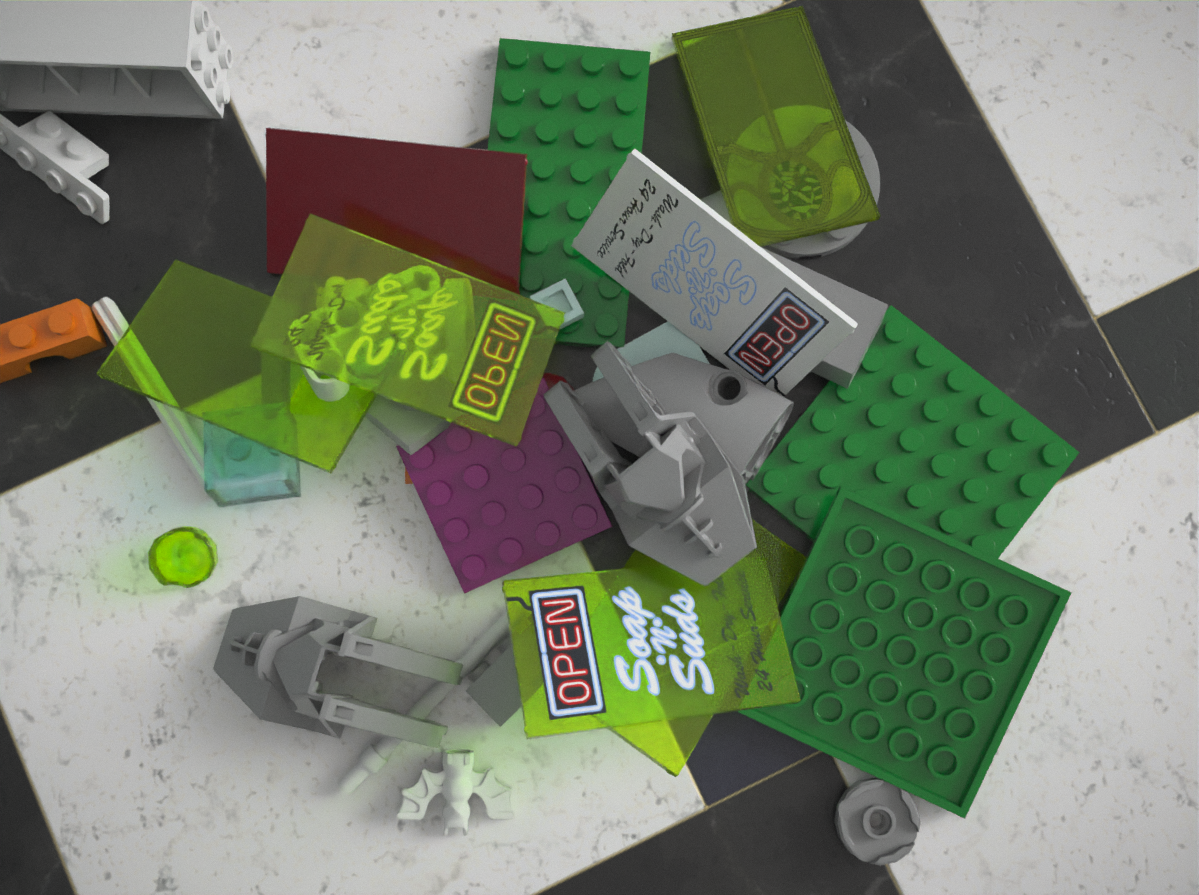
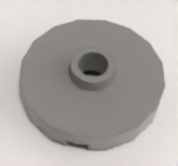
[834,778,921,866]

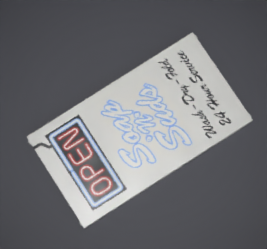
[571,149,858,397]

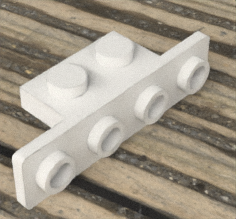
[0,111,109,224]

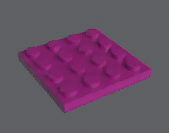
[396,378,612,594]

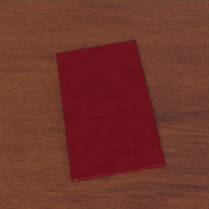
[265,127,528,302]

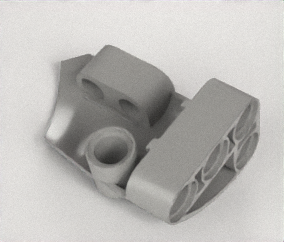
[574,353,794,493]

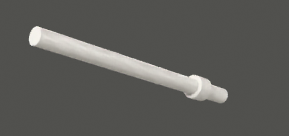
[337,604,525,795]

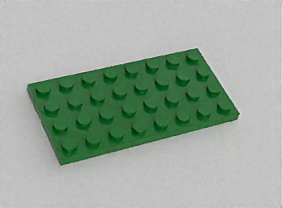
[472,38,651,349]

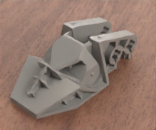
[544,341,757,586]
[213,596,463,748]

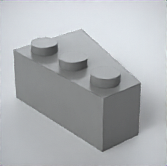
[466,614,544,727]

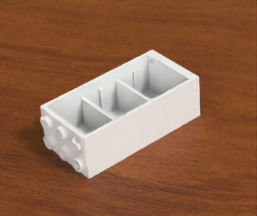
[0,0,233,119]

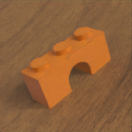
[0,298,107,383]

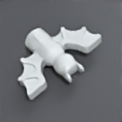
[397,749,515,836]

